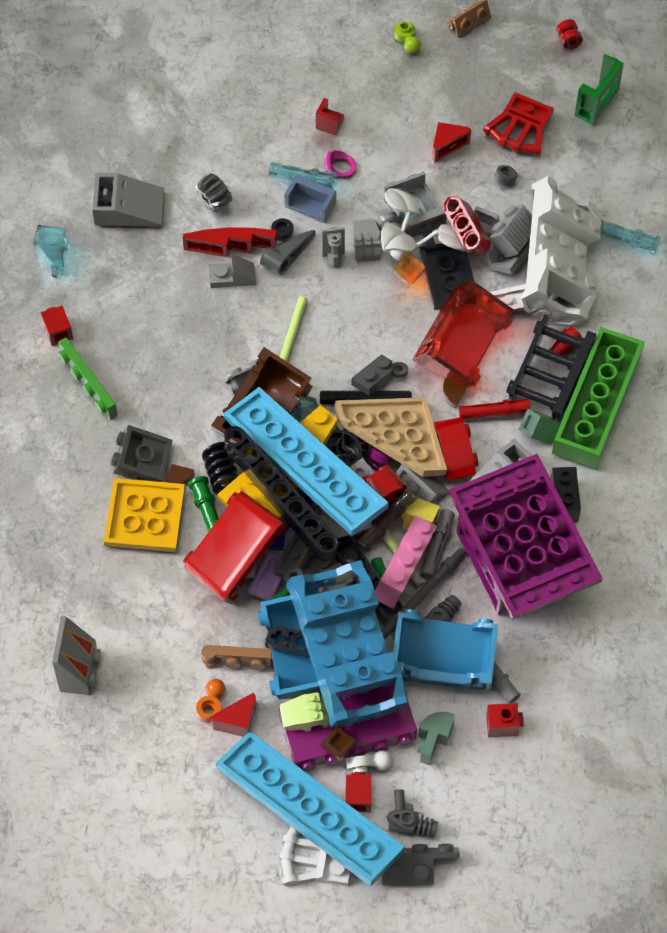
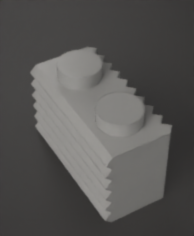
[489,204,532,258]

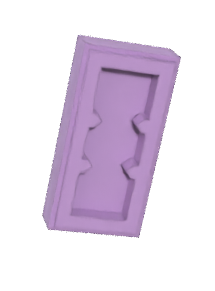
[248,552,284,601]

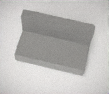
[396,464,449,503]

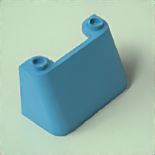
[258,589,322,700]
[393,609,498,691]

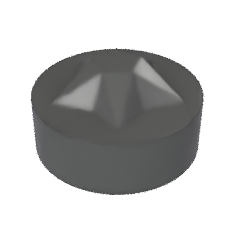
[494,165,518,186]

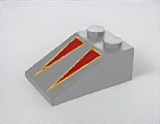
[52,616,101,695]

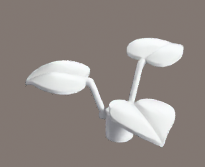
[381,188,471,261]

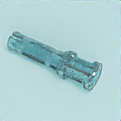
[268,162,337,189]
[601,219,661,255]

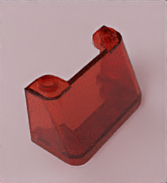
[413,279,515,388]

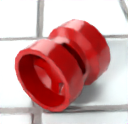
[556,19,583,50]

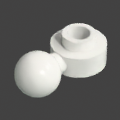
[346,750,393,773]

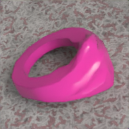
[324,150,356,178]

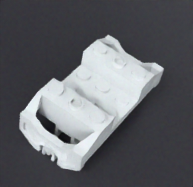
[522,176,601,327]

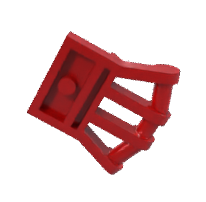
[483,92,554,156]

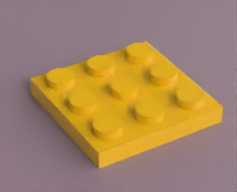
[104,478,185,552]

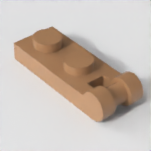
[201,645,272,670]

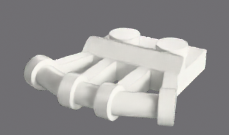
[279,827,350,887]

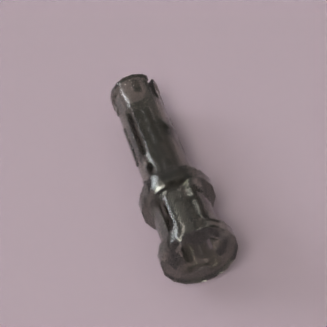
[354,488,418,552]

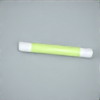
[378,526,425,588]

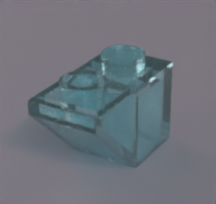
[33,225,69,278]

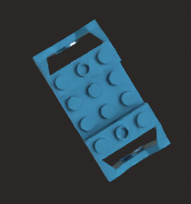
[286,560,407,727]

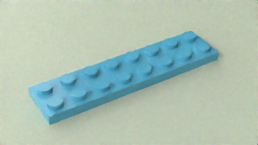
[223,387,388,536]
[216,731,405,887]

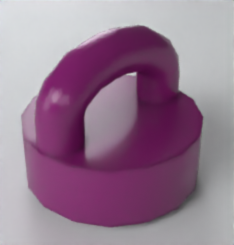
[368,447,393,471]

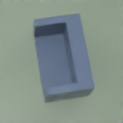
[284,174,336,223]

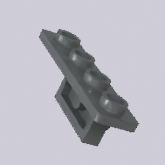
[382,843,459,885]

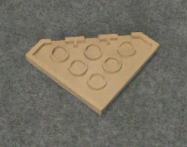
[334,397,447,477]

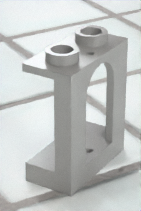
[383,172,447,237]

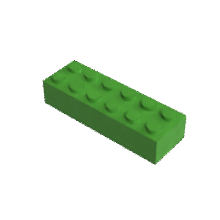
[552,327,645,469]

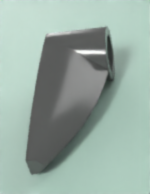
[260,230,316,275]

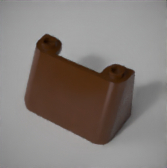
[211,347,313,443]

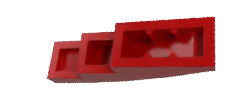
[182,227,277,257]

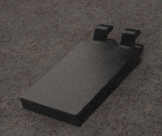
[419,230,479,310]

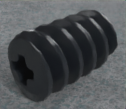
[202,442,239,495]

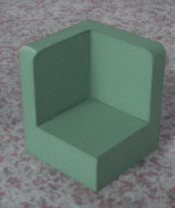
[518,409,561,444]

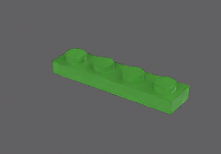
[58,338,118,420]

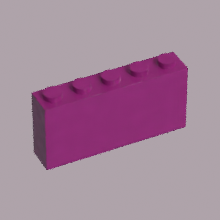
[279,684,417,772]

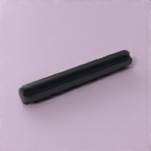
[320,390,412,404]

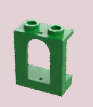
[574,54,624,125]

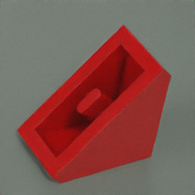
[432,122,471,163]
[210,692,257,737]

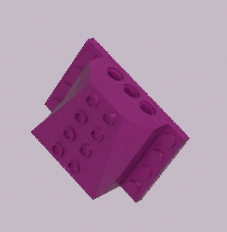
[449,454,603,620]

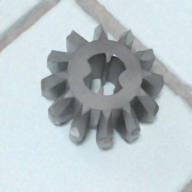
[196,173,232,212]

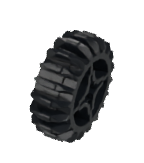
[325,425,370,467]

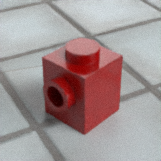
[486,703,524,737]

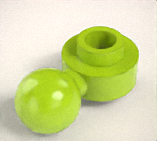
[394,21,421,54]

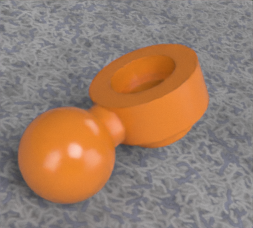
[196,679,225,723]

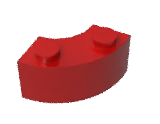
[433,417,479,480]

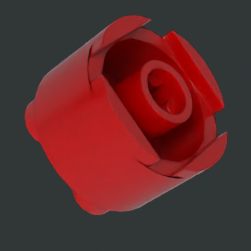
[362,465,412,523]

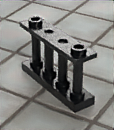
[506,314,596,422]

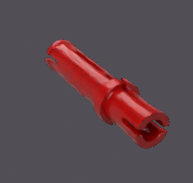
[459,399,530,420]

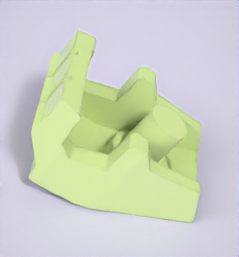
[280,692,329,731]

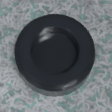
[271,218,294,241]

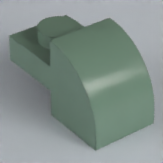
[417,712,455,765]

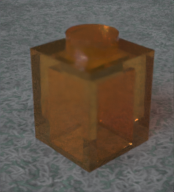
[392,252,425,289]

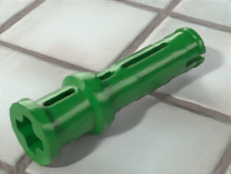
[188,476,219,532]

